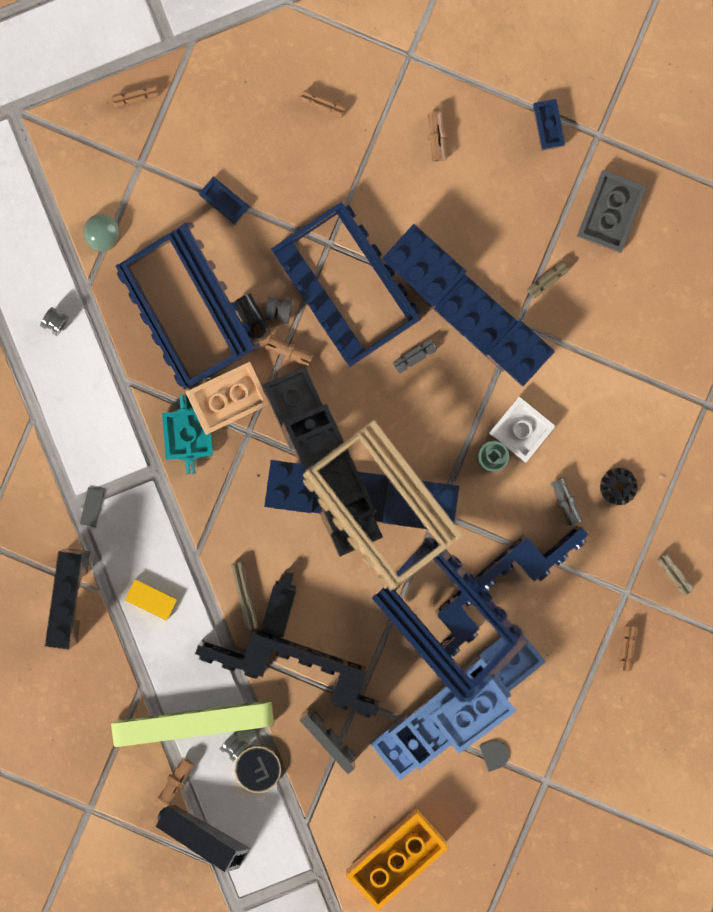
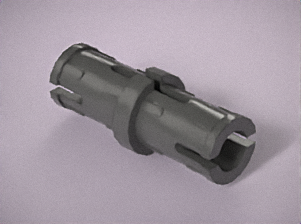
[551,477,583,526]

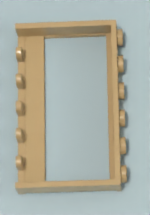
[303,421,462,590]

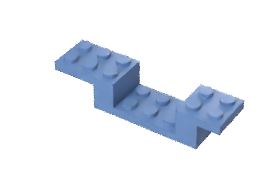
[370,634,546,780]

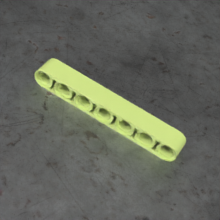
[111,701,274,747]

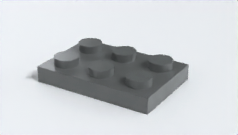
[576,170,647,253]
[300,708,355,774]

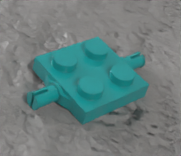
[162,394,214,475]

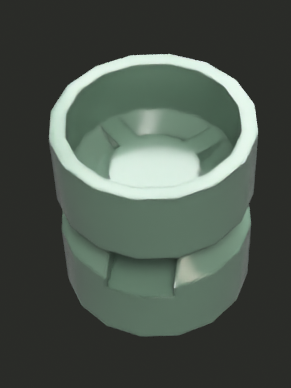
[476,441,509,472]

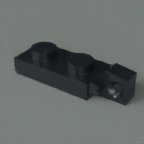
[261,571,296,637]

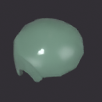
[83,213,119,252]

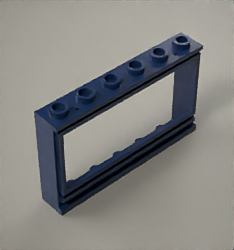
[271,201,421,368]
[115,223,261,390]
[372,537,528,702]

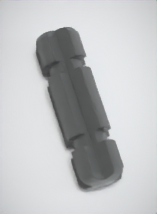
[393,339,437,373]

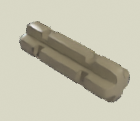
[527,262,569,298]
[657,553,693,596]

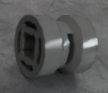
[265,297,292,323]

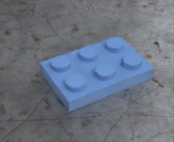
[430,679,516,754]

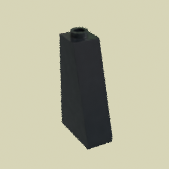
[155,805,251,872]

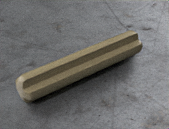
[231,561,258,631]

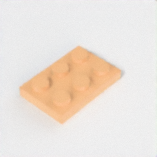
[186,362,269,434]

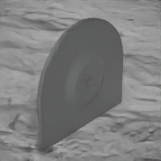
[479,741,509,772]

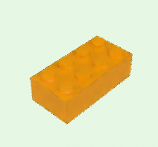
[346,808,449,911]

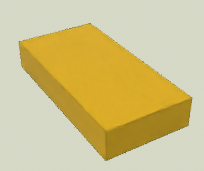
[125,579,178,621]

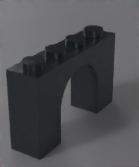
[45,548,90,650]

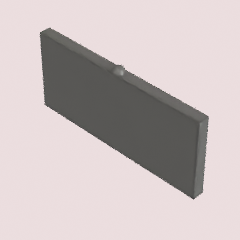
[80,488,104,528]

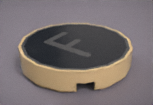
[234,745,281,793]

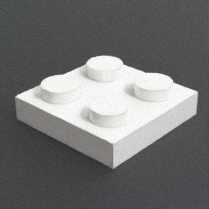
[489,397,555,463]

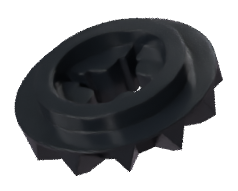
[600,468,638,505]

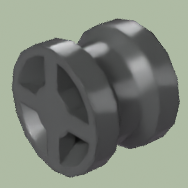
[40,307,69,336]
[219,732,249,762]

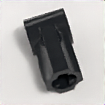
[234,293,270,341]

